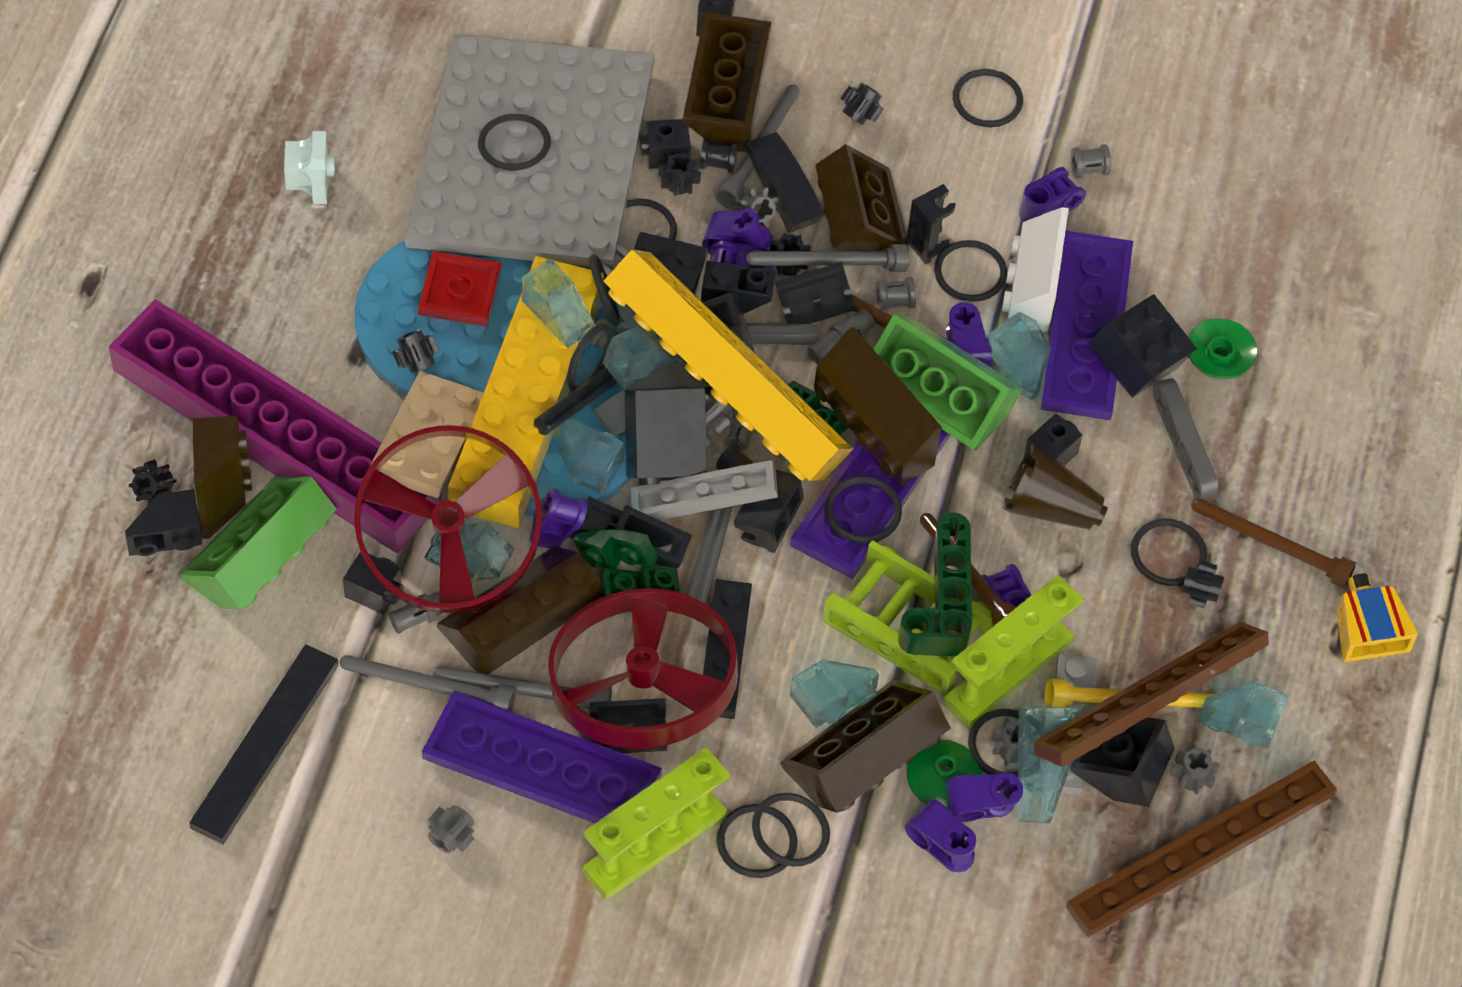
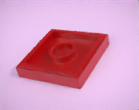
[418,251,502,327]

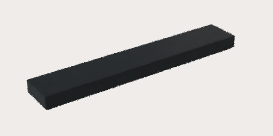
[189,644,339,845]

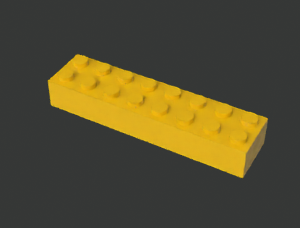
[603,249,854,481]
[448,256,604,529]

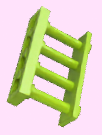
[822,540,993,695]
[942,574,1084,729]
[582,747,730,900]

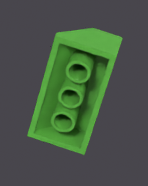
[874,314,1023,450]
[179,476,337,610]

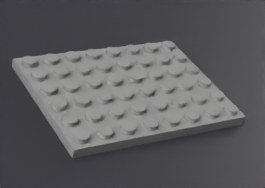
[405,34,654,268]

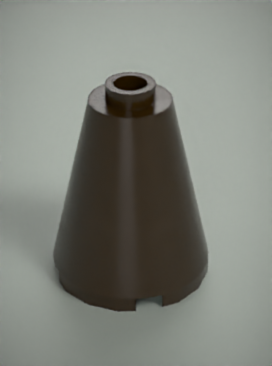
[1002,444,1108,530]

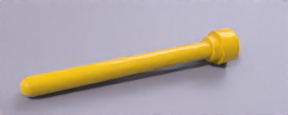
[1045,678,1220,709]

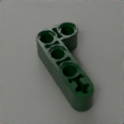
[898,512,972,656]

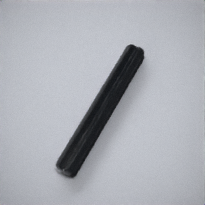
[533,361,627,435]

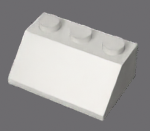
[1002,207,1069,333]

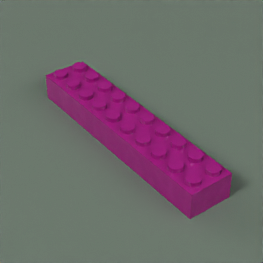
[109,299,442,554]

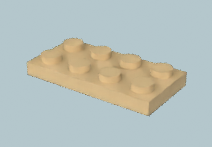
[370,371,484,499]

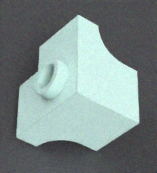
[284,131,335,204]

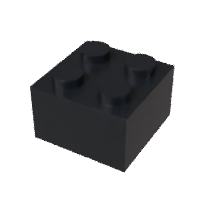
[1089,294,1197,398]

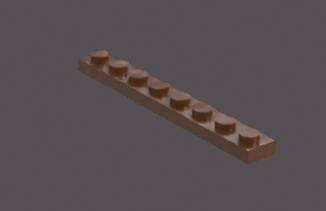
[1033,621,1269,767]
[1066,760,1337,937]

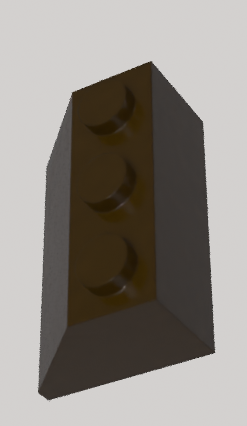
[815,144,910,251]
[193,416,252,539]

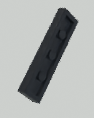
[703,579,752,720]

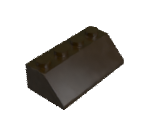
[682,11,771,153]
[814,327,942,487]
[437,546,600,674]
[780,680,951,813]

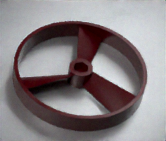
[354,425,542,613]
[548,588,738,749]

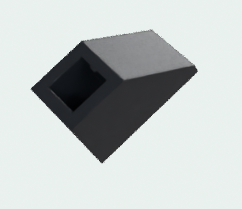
[701,260,776,314]
[125,489,203,556]

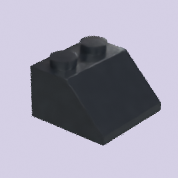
[1069,717,1175,807]

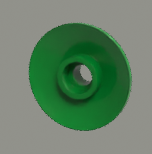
[1189,318,1257,379]
[906,740,982,809]

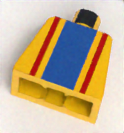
[1337,573,1418,662]

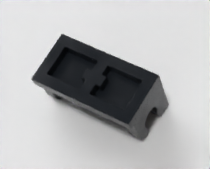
[906,184,956,265]
[774,262,856,324]
[734,469,804,553]
[589,698,667,754]

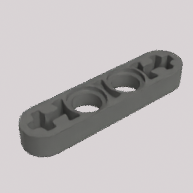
[1153,378,1218,500]

